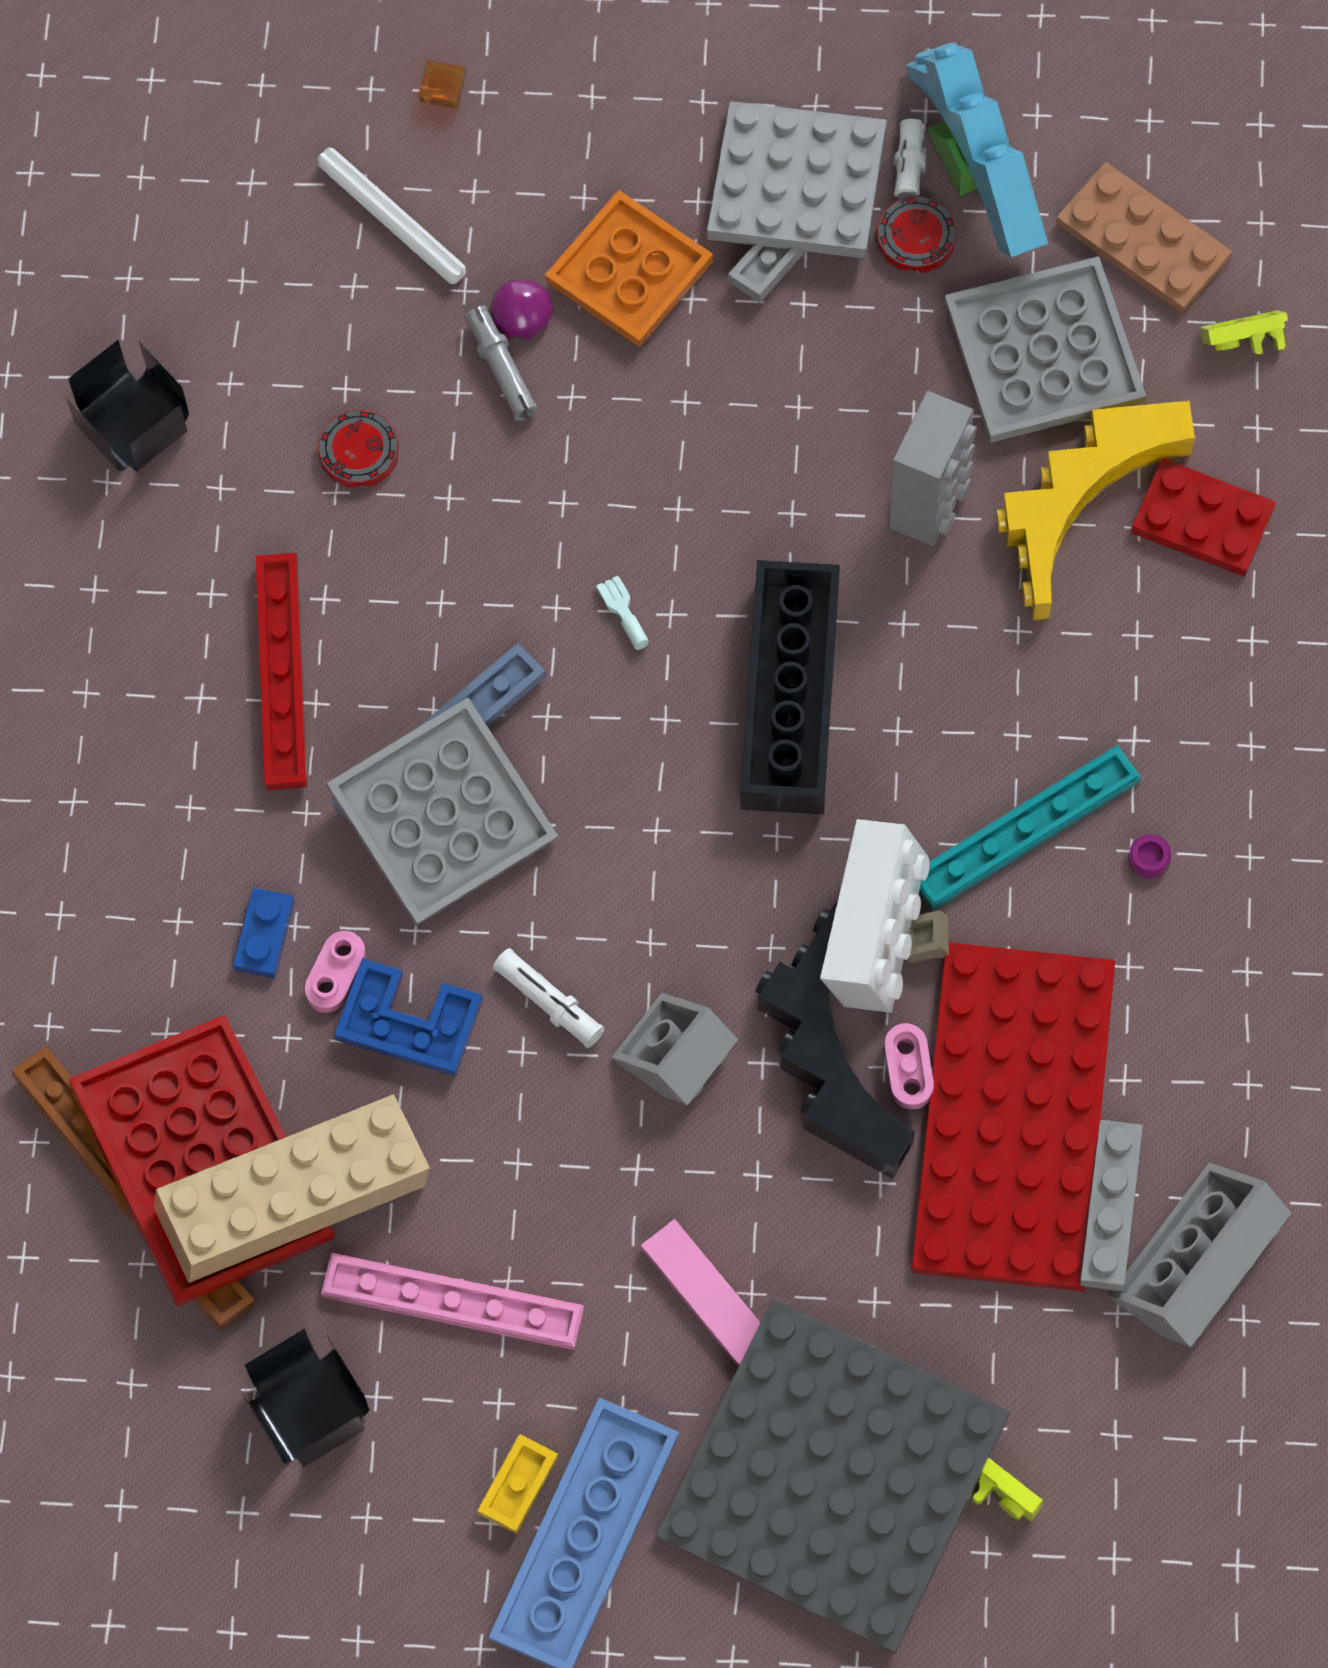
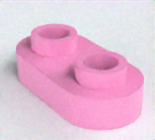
[305,931,366,1013]
[884,1023,934,1110]

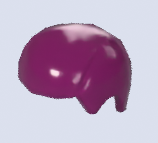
[489,279,553,340]

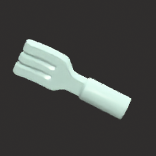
[596,575,649,650]

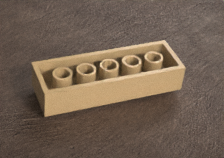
[154,1094,430,1283]

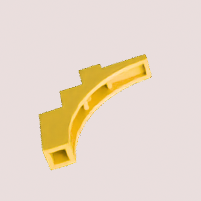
[996,401,1195,620]

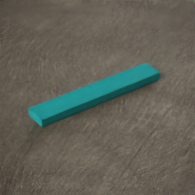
[919,745,1141,911]

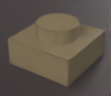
[907,910,949,964]

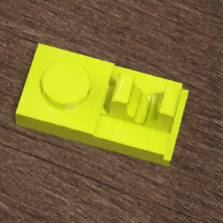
[1200,310,1288,355]
[972,1458,1043,1521]

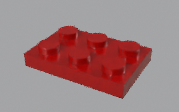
[1131,458,1277,577]

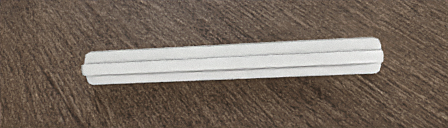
[317,147,466,284]

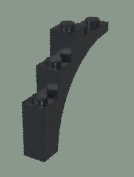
[755,900,915,1179]

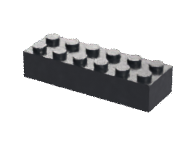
[741,560,840,815]

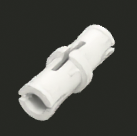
[894,119,926,200]

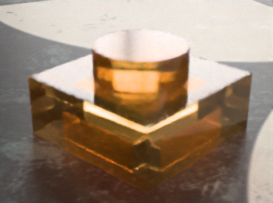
[419,60,466,108]

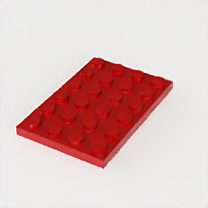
[68,1015,335,1307]

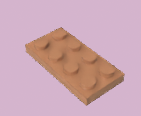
[1056,162,1232,314]

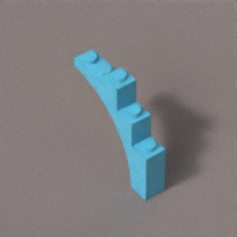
[905,43,1048,257]

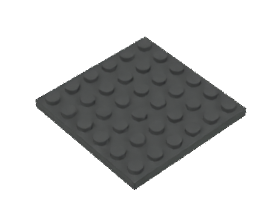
[656,1299,1010,1654]

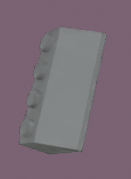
[1108,1163,1291,1348]

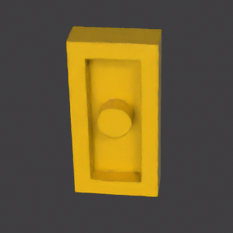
[477,1434,559,1534]

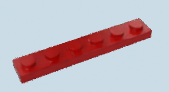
[255,553,308,791]

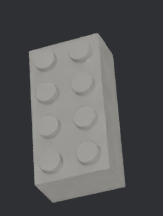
[890,390,977,547]

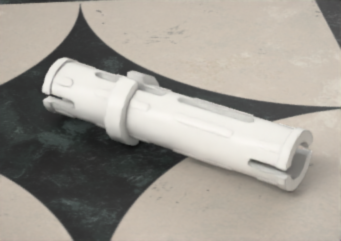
[493,948,605,1048]

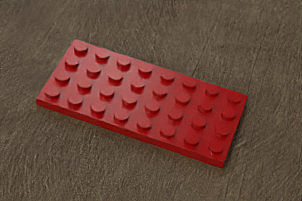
[912,942,1115,1292]

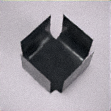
[66,340,189,471]
[239,1328,370,1467]

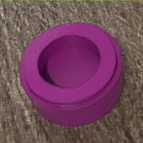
[1128,834,1172,879]

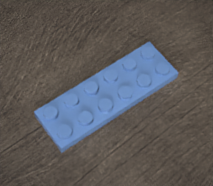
[489,1397,679,1668]

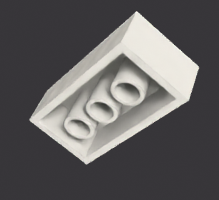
[820,819,930,1013]

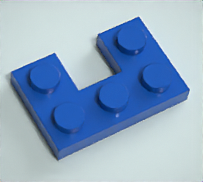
[334,958,483,1077]

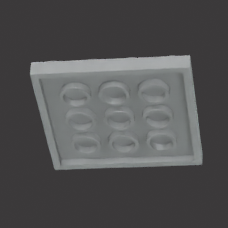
[707,101,887,259]
[944,256,1147,443]
[326,698,558,926]

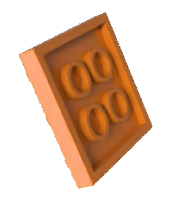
[545,190,713,347]

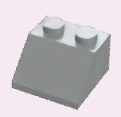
[611,993,738,1105]

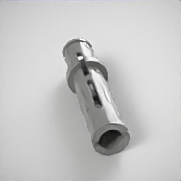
[464,306,538,421]

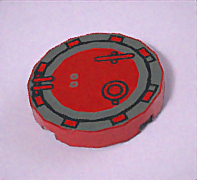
[877,196,957,273]
[318,409,399,488]

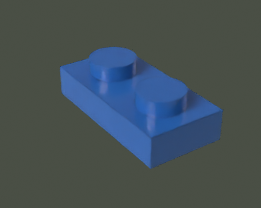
[233,888,295,979]

